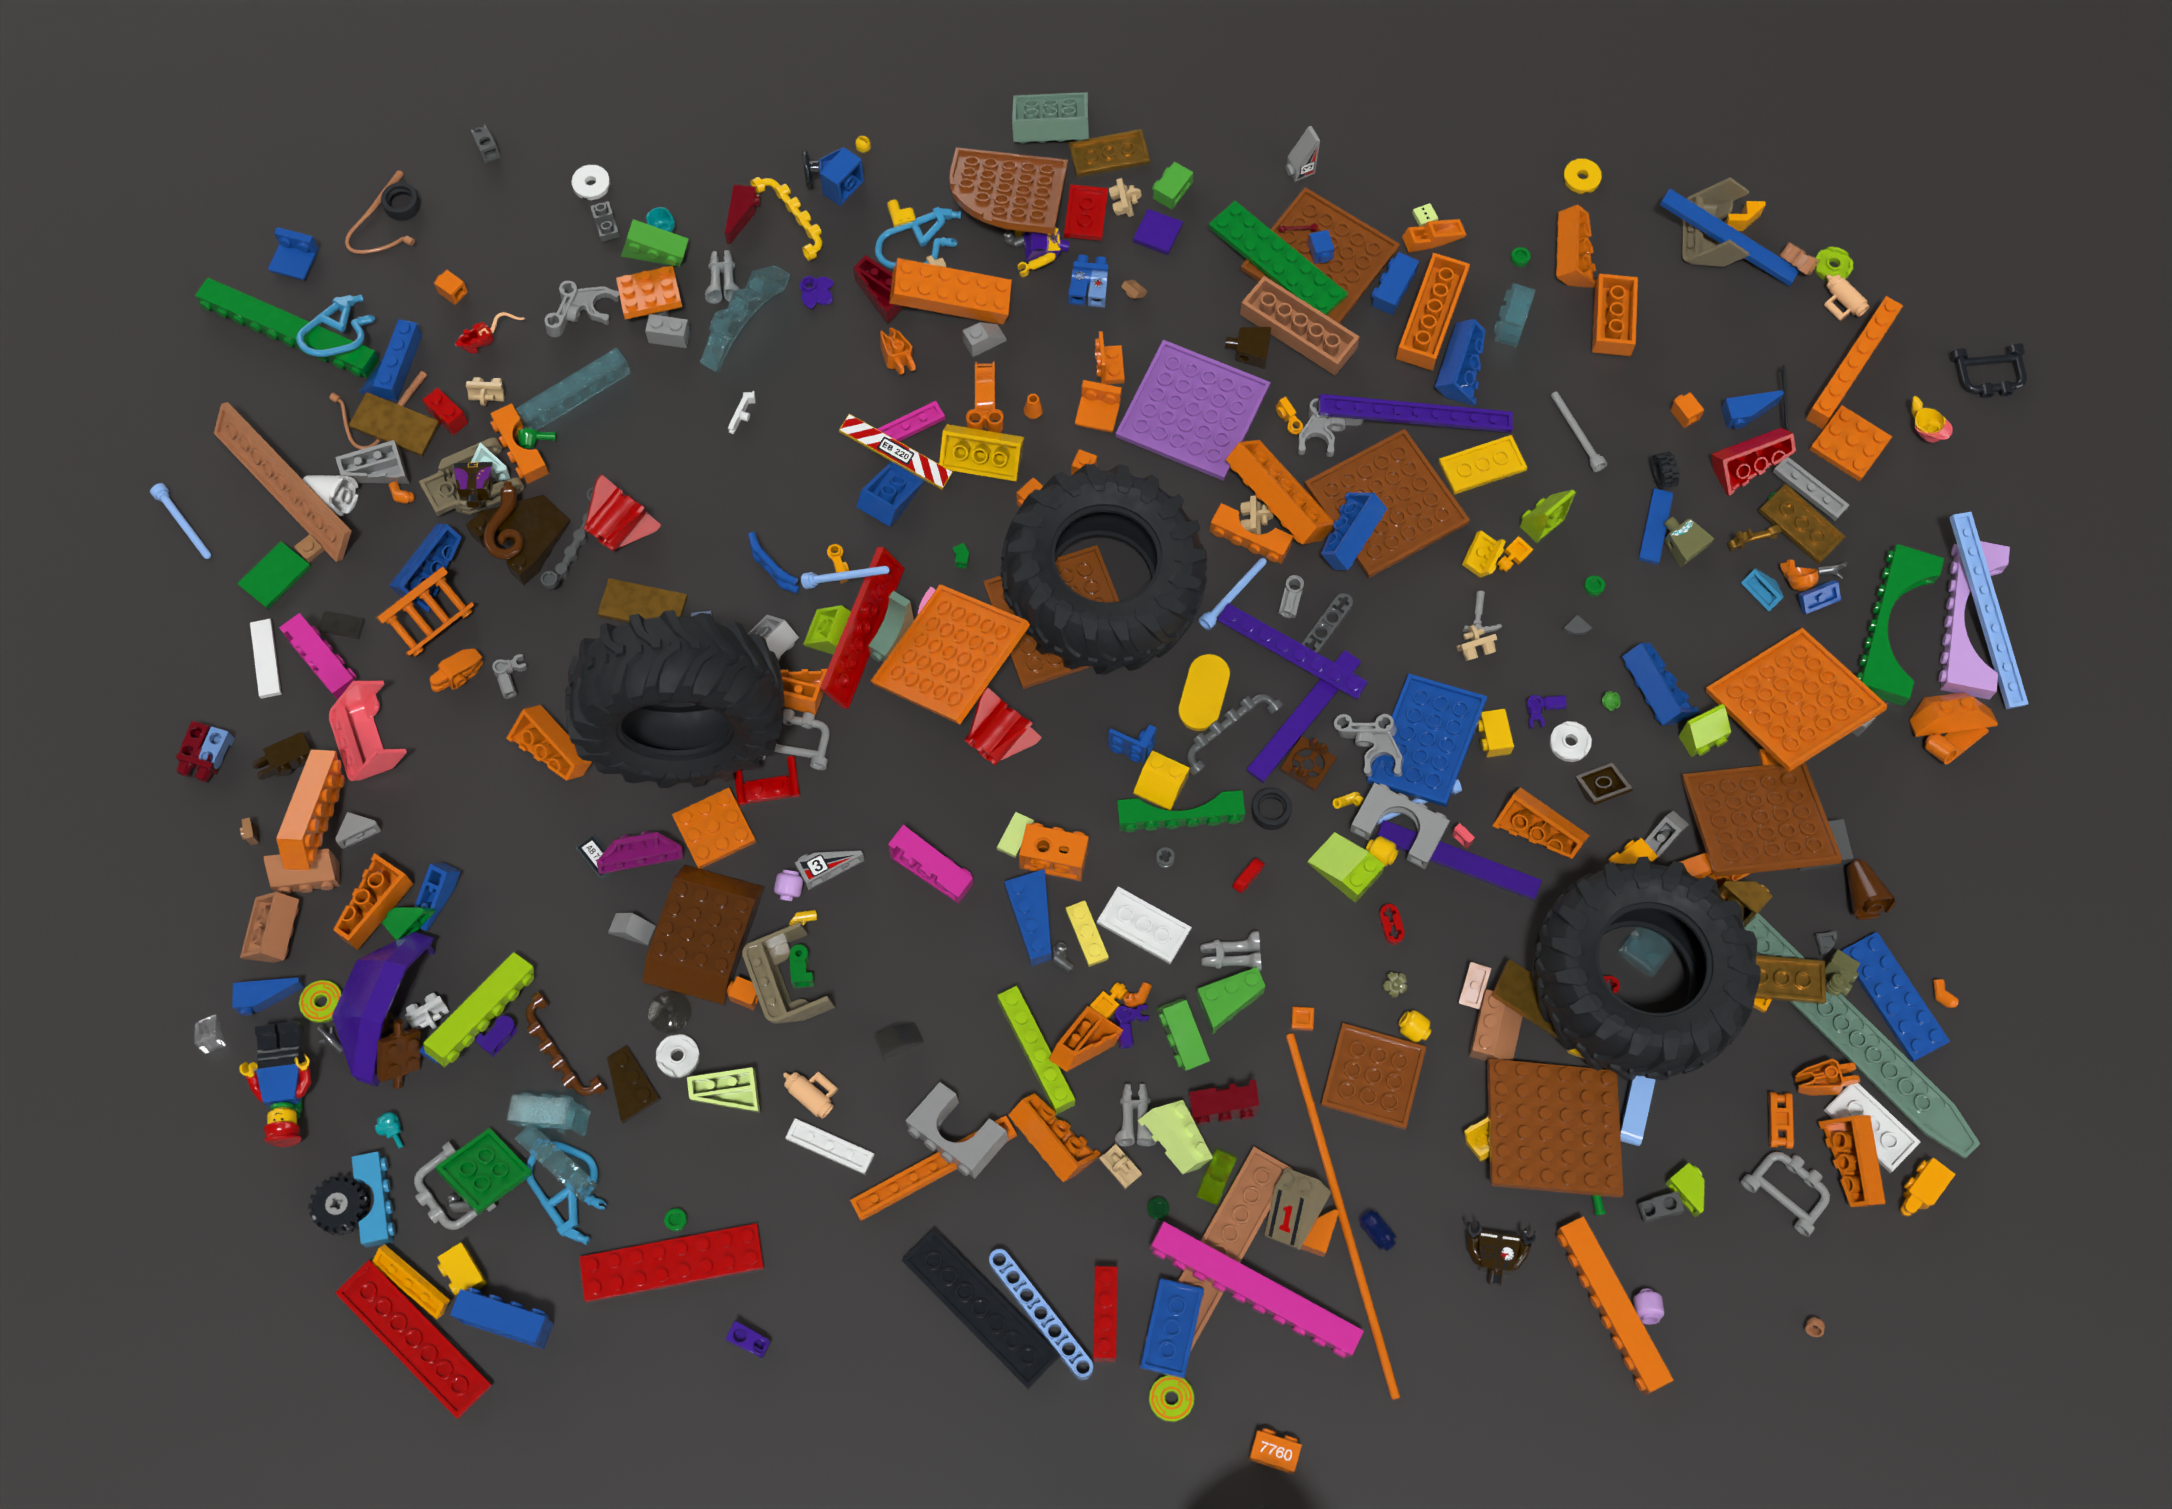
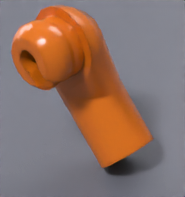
[388,481,415,504]
[1933,979,1959,1008]
[1123,982,1152,1007]

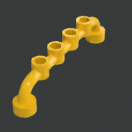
[751,177,822,261]

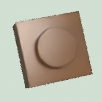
[1121,280,1148,299]
[294,534,324,563]
[240,817,259,846]

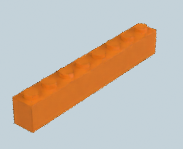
[1806,296,1903,429]
[1556,1216,1674,1395]

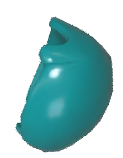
[646,207,675,233]

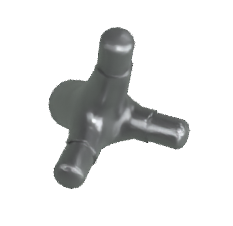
[1817,561,1847,579]
[317,1027,344,1055]

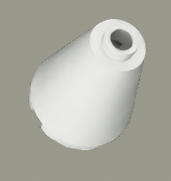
[302,475,358,516]

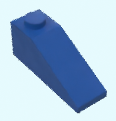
[1721,390,1784,429]
[414,863,461,931]
[232,977,304,1016]

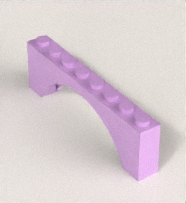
[1939,541,2010,700]

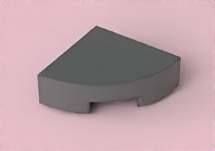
[1563,615,1592,635]
[1814,931,1837,956]

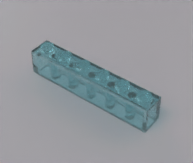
[516,347,631,430]

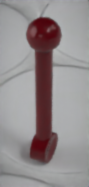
[1278,223,1318,232]

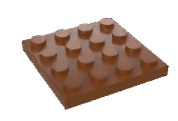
[1320,1023,1427,1130]

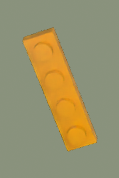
[372,1244,450,1319]

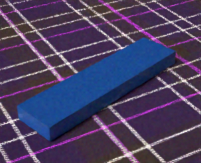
[1638,488,1673,565]

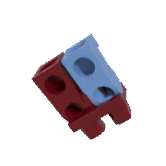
[176,721,235,783]

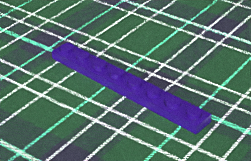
[1217,603,1368,700]

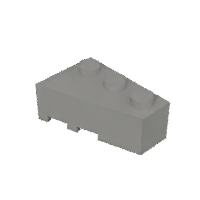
[335,440,410,484]

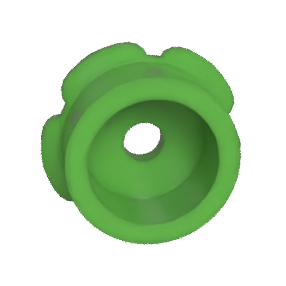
[1602,691,1620,711]

